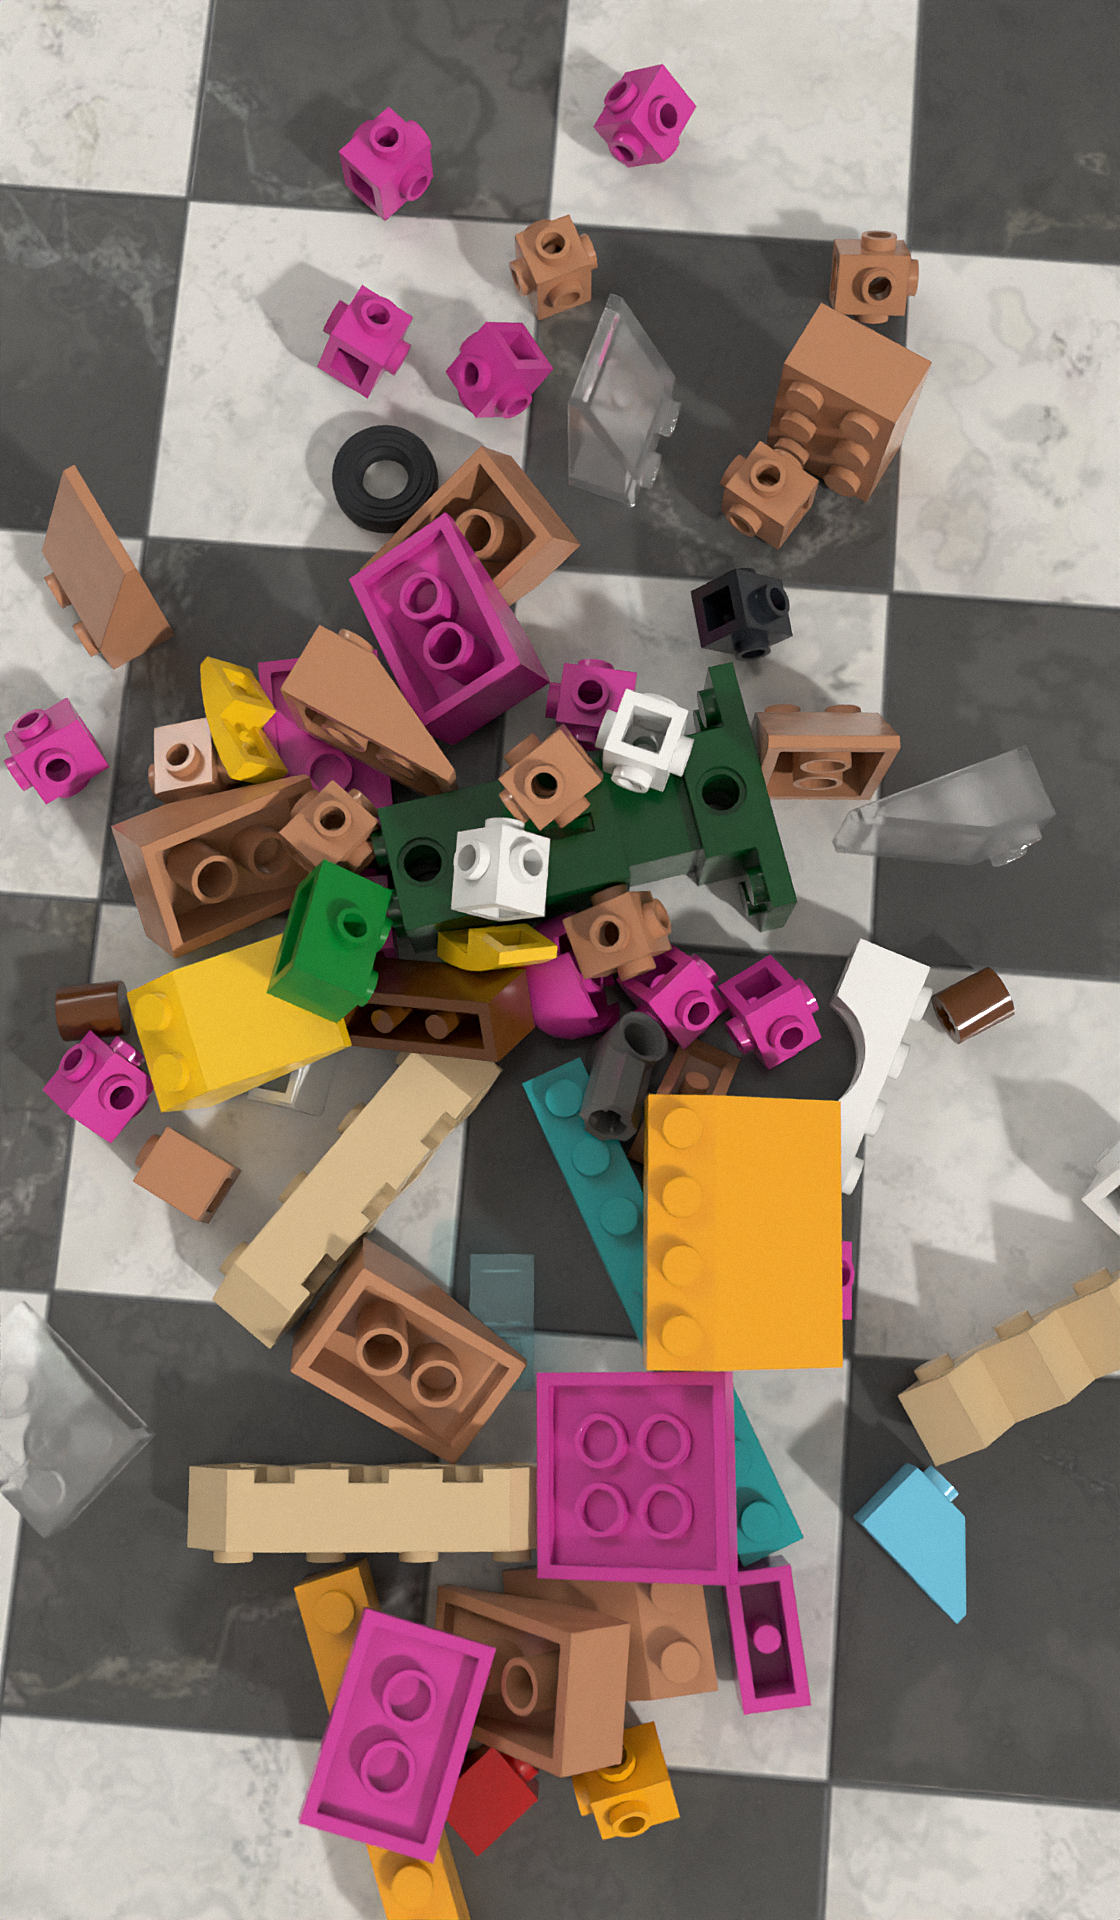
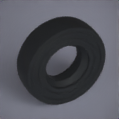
[332,425,438,533]

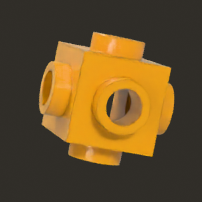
[571,1721,680,1840]

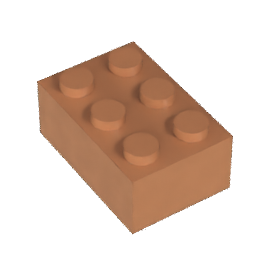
[766,303,932,502]

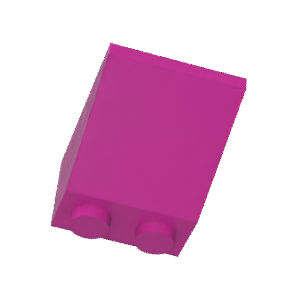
[349,512,550,746]

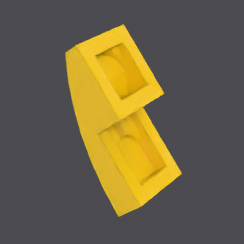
[200,656,288,784]
[437,923,558,971]

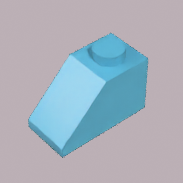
[853,1462,966,1624]

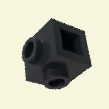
[690,568,793,661]

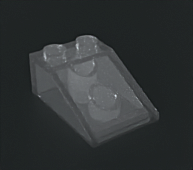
[568,293,681,506]
[832,745,1056,867]
[0,1301,156,1538]

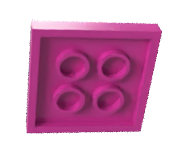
[537,1371,738,1586]

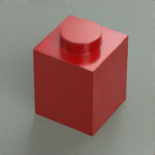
[446,1744,540,1857]

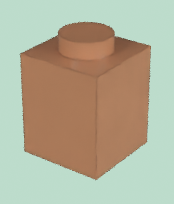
[133,1127,242,1224]

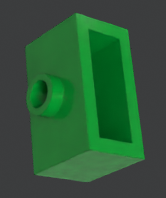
[266,859,392,1023]

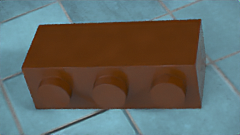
[343,957,535,1062]

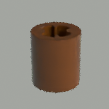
[931,967,1015,1044]
[55,980,131,1042]

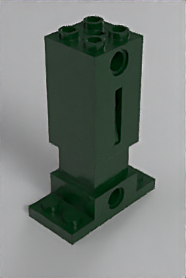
[371,662,798,954]

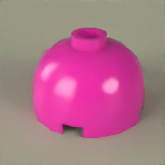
[511,910,620,1040]

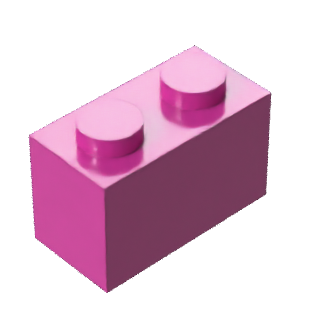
[721,1555,811,1715]

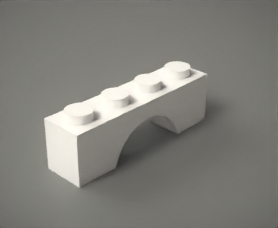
[829,938,933,1195]

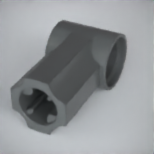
[579,1012,668,1141]

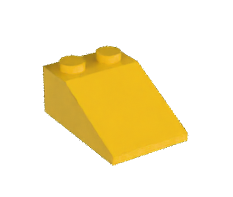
[126,934,352,1112]

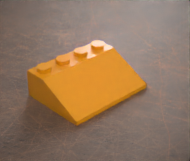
[643,1094,843,1371]

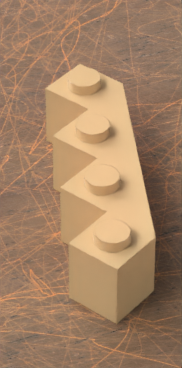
[212,1052,503,1349]
[898,1267,1120,1466]
[187,1461,537,1563]

